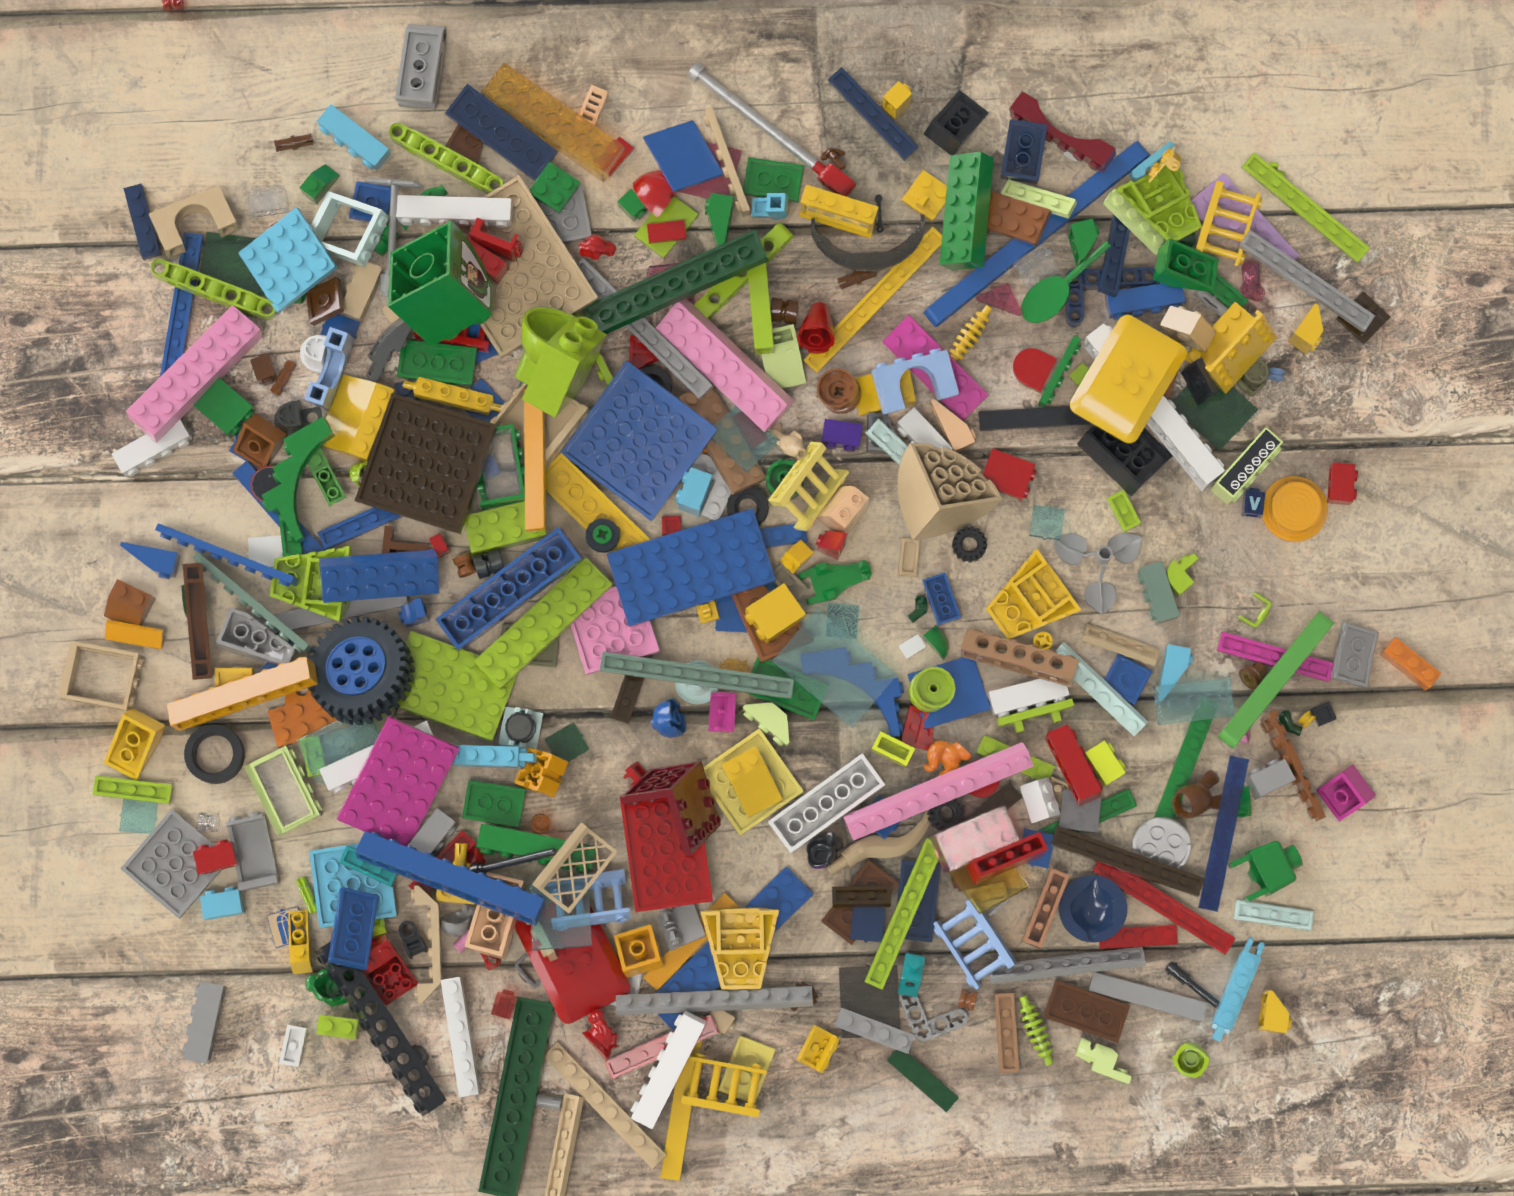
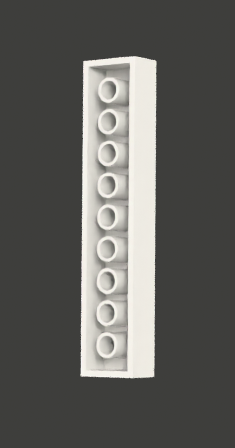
[1082,323,1225,492]

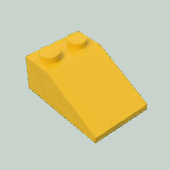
[855,369,916,416]
[104,708,166,781]
[721,746,783,818]

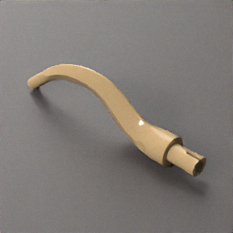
[826,809,930,876]

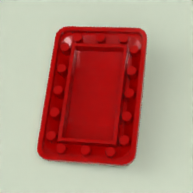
[515,893,631,1024]

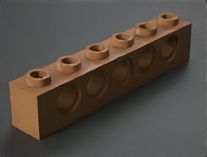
[961,629,1079,688]

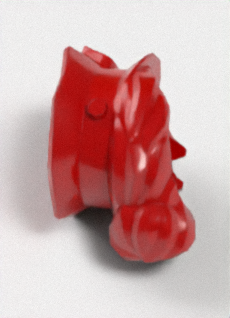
[582,1009,619,1060]

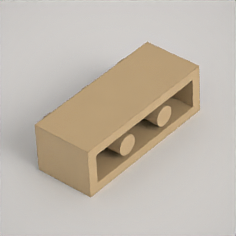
[340,262,384,323]

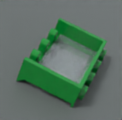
[477,424,525,510]

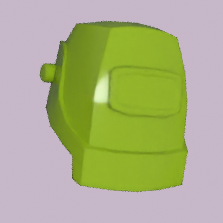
[1171,1042,1210,1078]

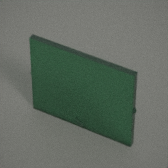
[197,232,265,296]
[1172,386,1258,451]

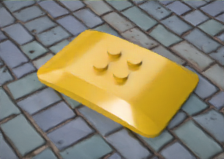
[1070,315,1187,444]

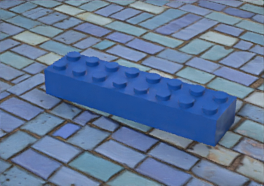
[435,527,584,650]

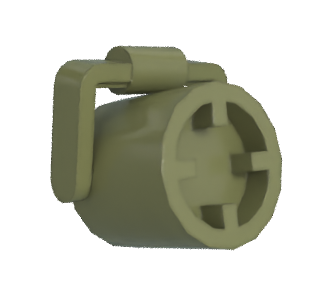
[1236,360,1269,397]

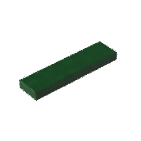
[887,1050,959,1113]

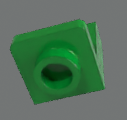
[1230,786,1252,818]

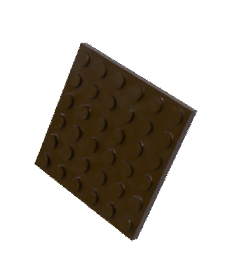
[354,393,498,535]

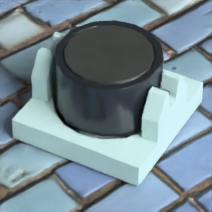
[498,707,544,750]

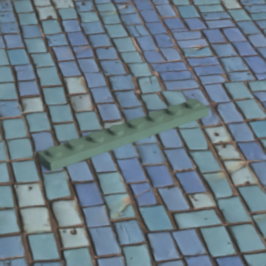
[193,552,312,654]

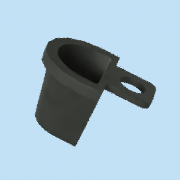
[274,400,322,437]

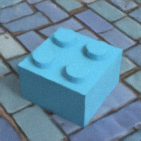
[675,467,713,517]

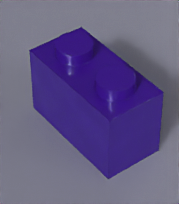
[821,419,863,452]

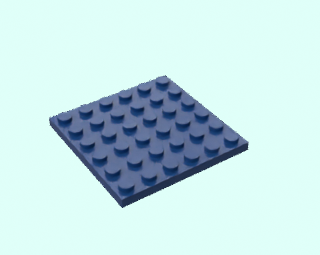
[561,360,719,521]

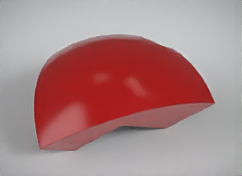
[633,170,678,218]

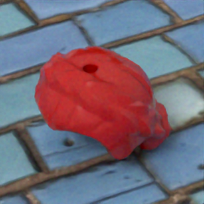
[579,234,616,260]

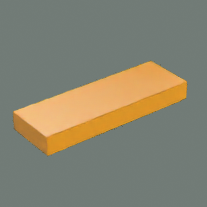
[105,620,164,649]

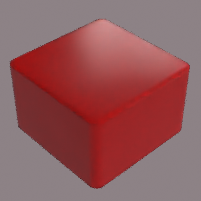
[429,533,450,558]

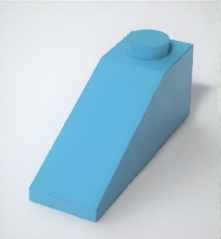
[1156,644,1193,704]

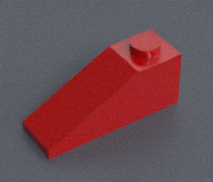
[816,531,847,560]

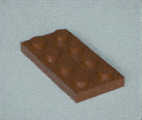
[821,860,899,946]
[1043,980,1130,1043]

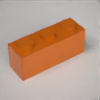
[1380,637,1442,691]

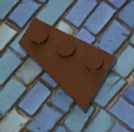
[445,125,482,164]

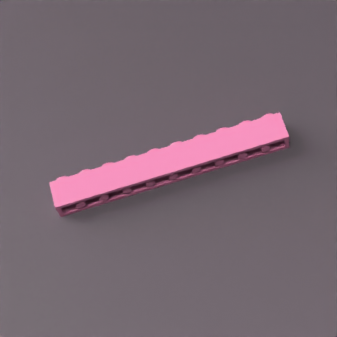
[843,742,1034,841]

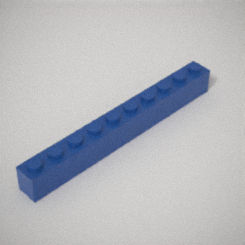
[355,831,545,926]

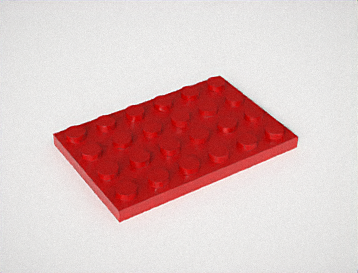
[619,796,713,913]

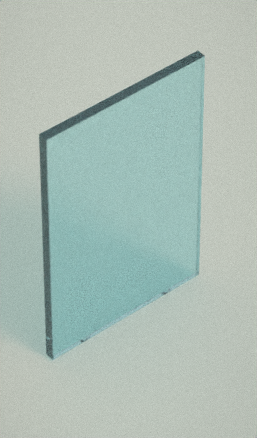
[772,609,897,728]

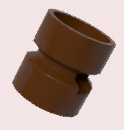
[770,297,798,325]

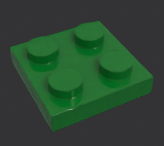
[529,162,581,214]

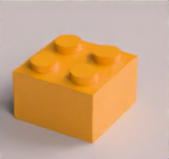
[613,924,664,978]

